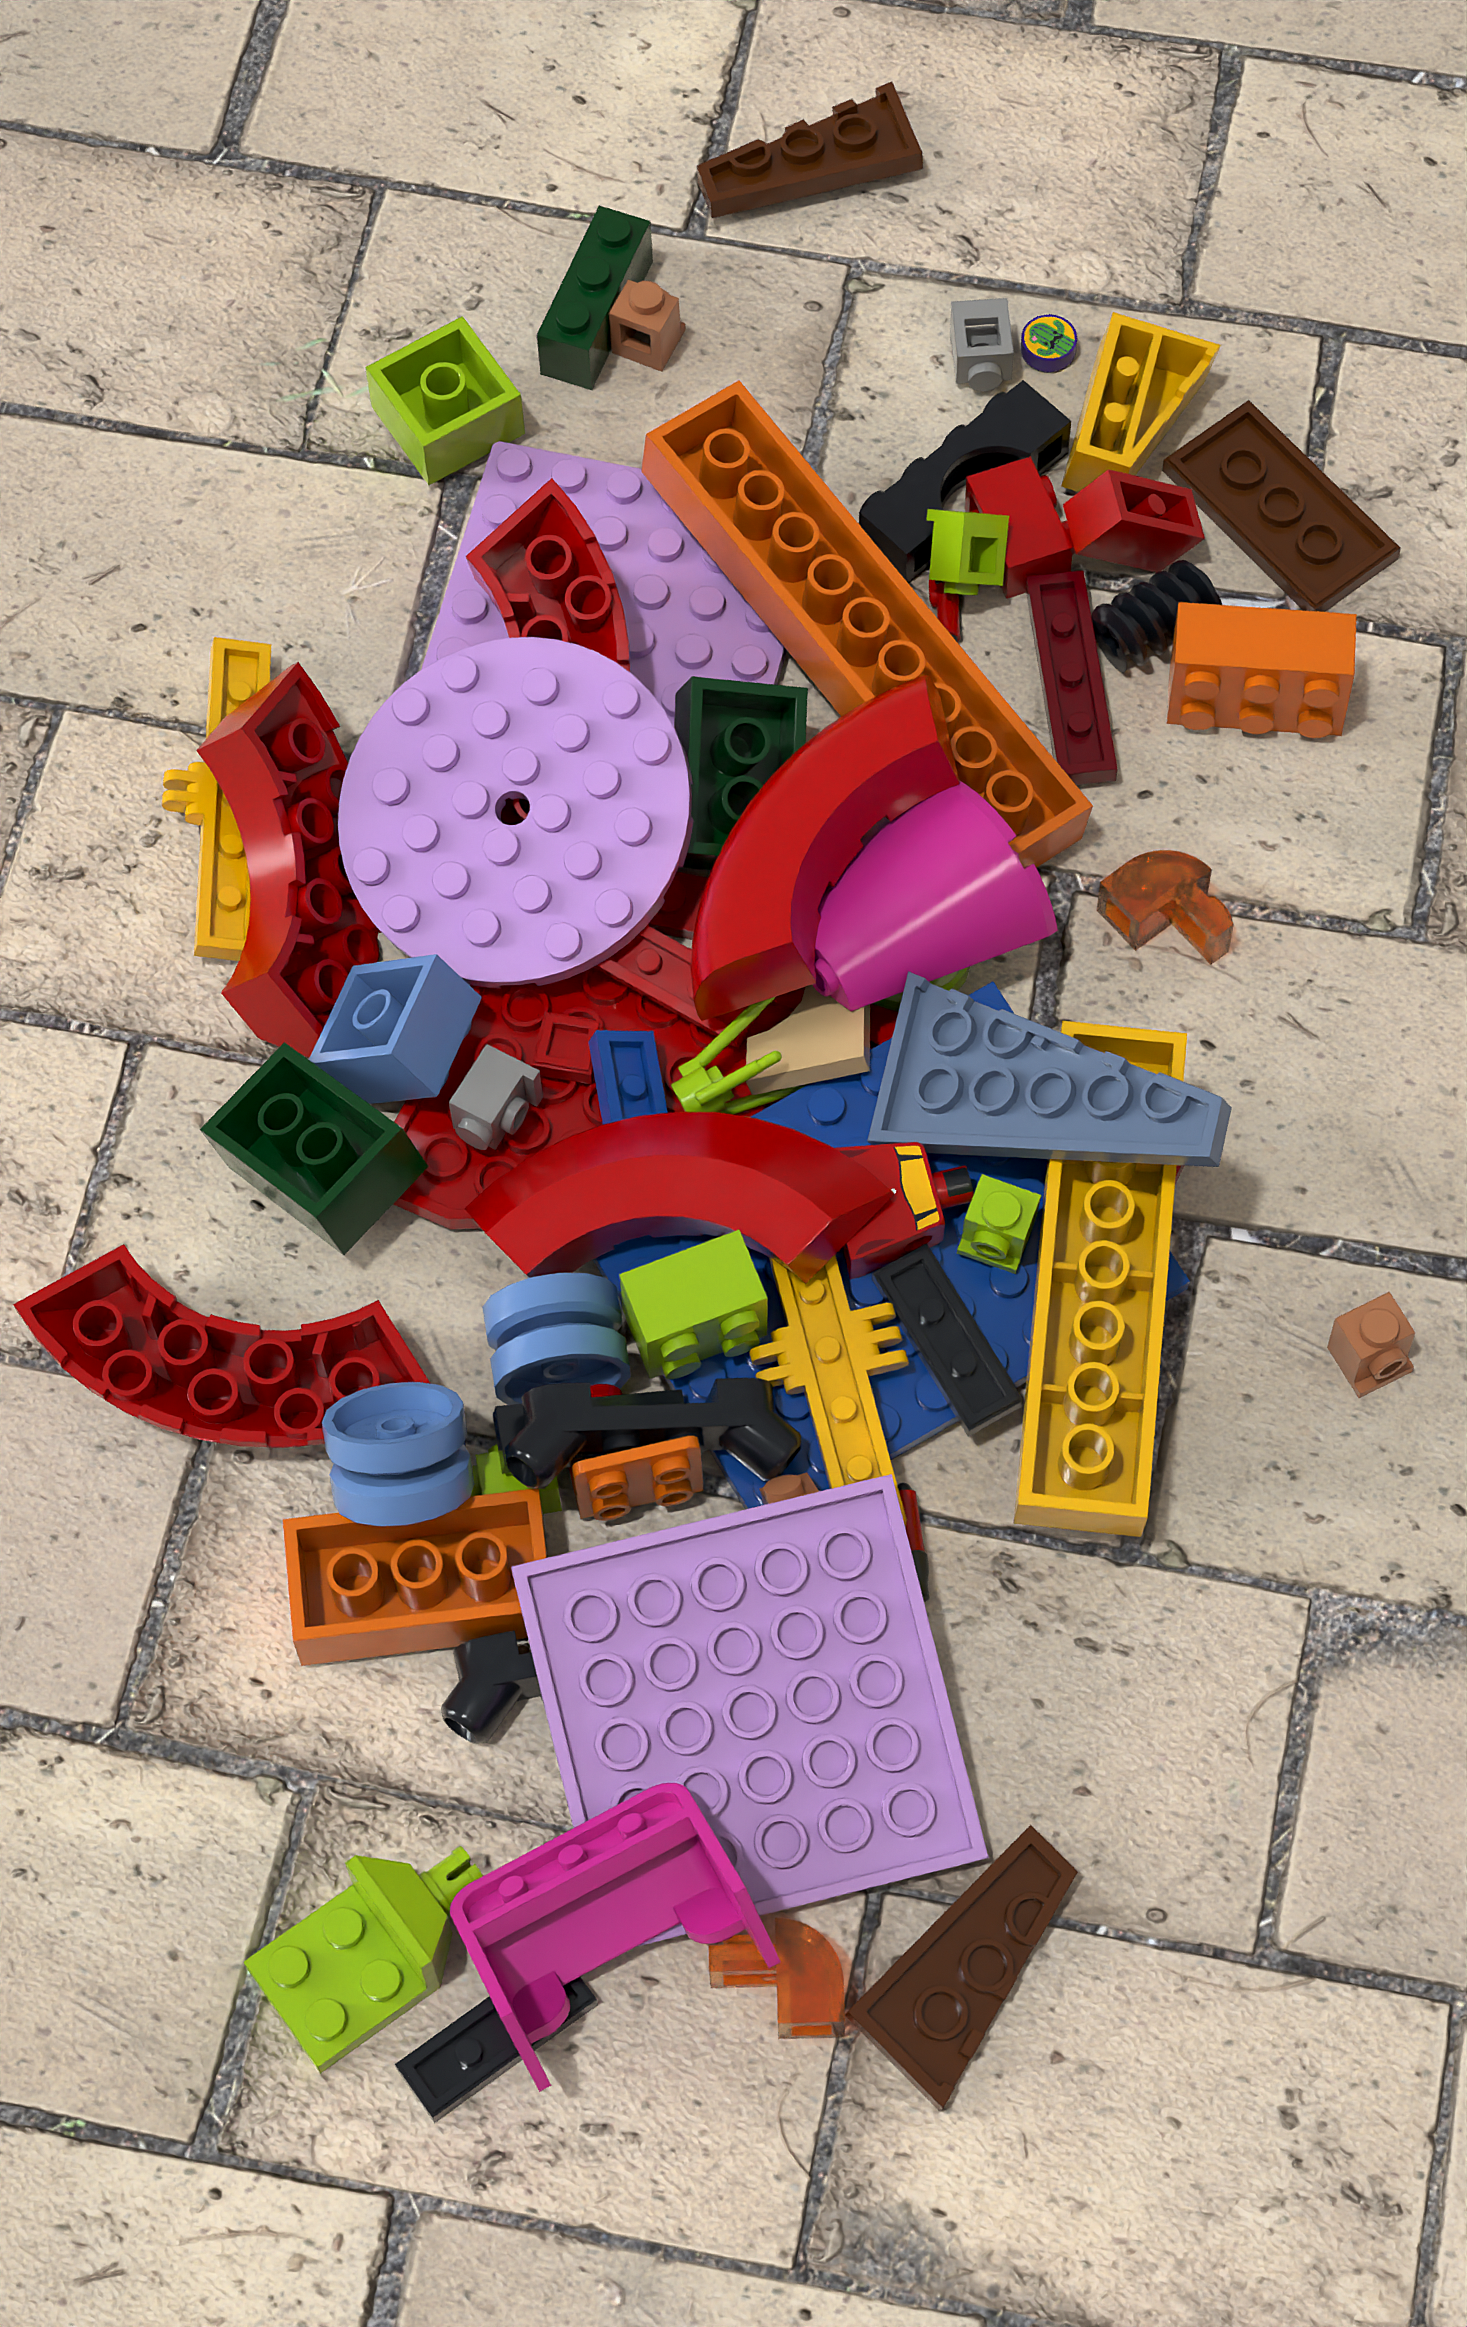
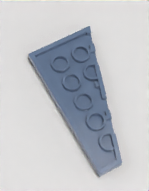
[867,971,1232,1167]

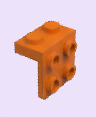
[568,1436,704,1521]

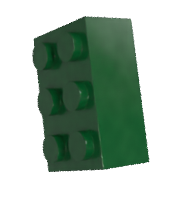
[674,676,808,870]
[200,1042,429,1255]

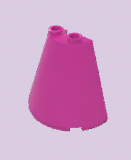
[812,781,1058,1011]

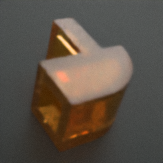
[1097,850,1234,965]
[709,1918,845,2039]

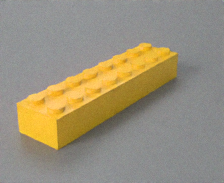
[1013,1021,1187,1537]

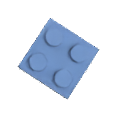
[309,954,482,1104]

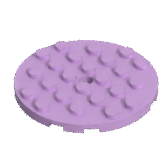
[338,637,694,989]

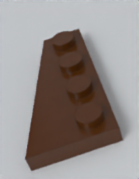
[697,81,923,218]
[844,1825,1078,2111]

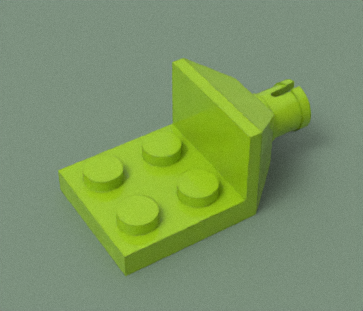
[243,1846,483,2074]

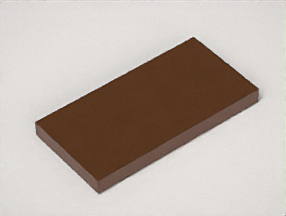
[1162,400,1401,612]

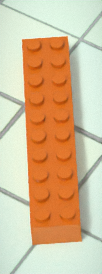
[641,380,1093,868]

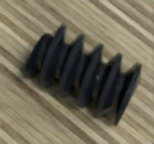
[1092,560,1222,673]

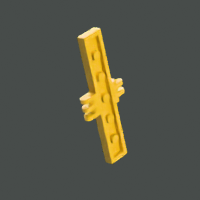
[162,637,271,961]
[749,1255,909,1527]

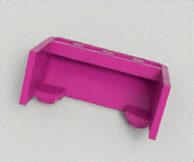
[450,1783,781,2092]

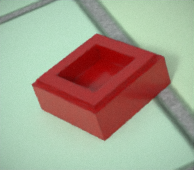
[531,1011,604,1084]

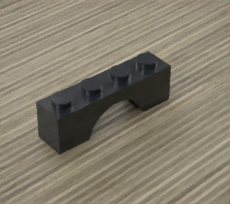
[859,380,1071,583]

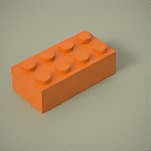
[283,1489,548,1666]

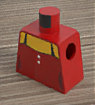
[835,1142,974,1280]

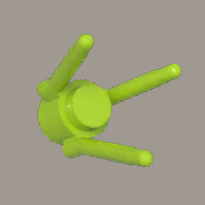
[671,997,808,1115]

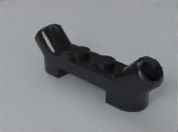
[505,1378,802,1489]
[441,1630,542,1744]

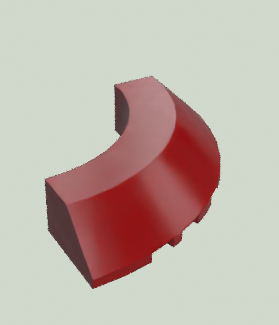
[465,478,630,825]
[196,662,382,1058]
[464,1112,895,1284]
[13,1244,431,1448]

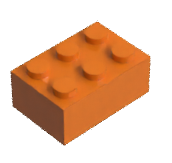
[1167,602,1357,738]

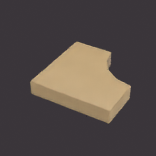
[746,985,870,1095]

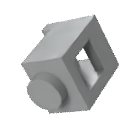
[950,298,1014,391]
[449,1044,543,1150]

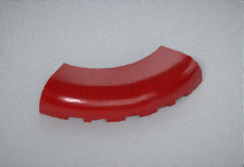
[691,675,960,1021]

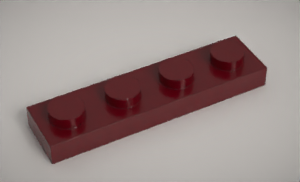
[1025,570,1118,785]

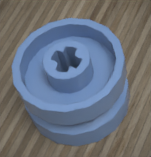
[482,1273,631,1405]
[322,1382,474,1526]

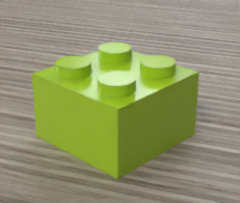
[365,316,525,485]
[619,1230,768,1379]

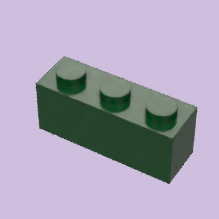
[536,205,653,390]

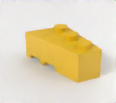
[1061,312,1221,492]

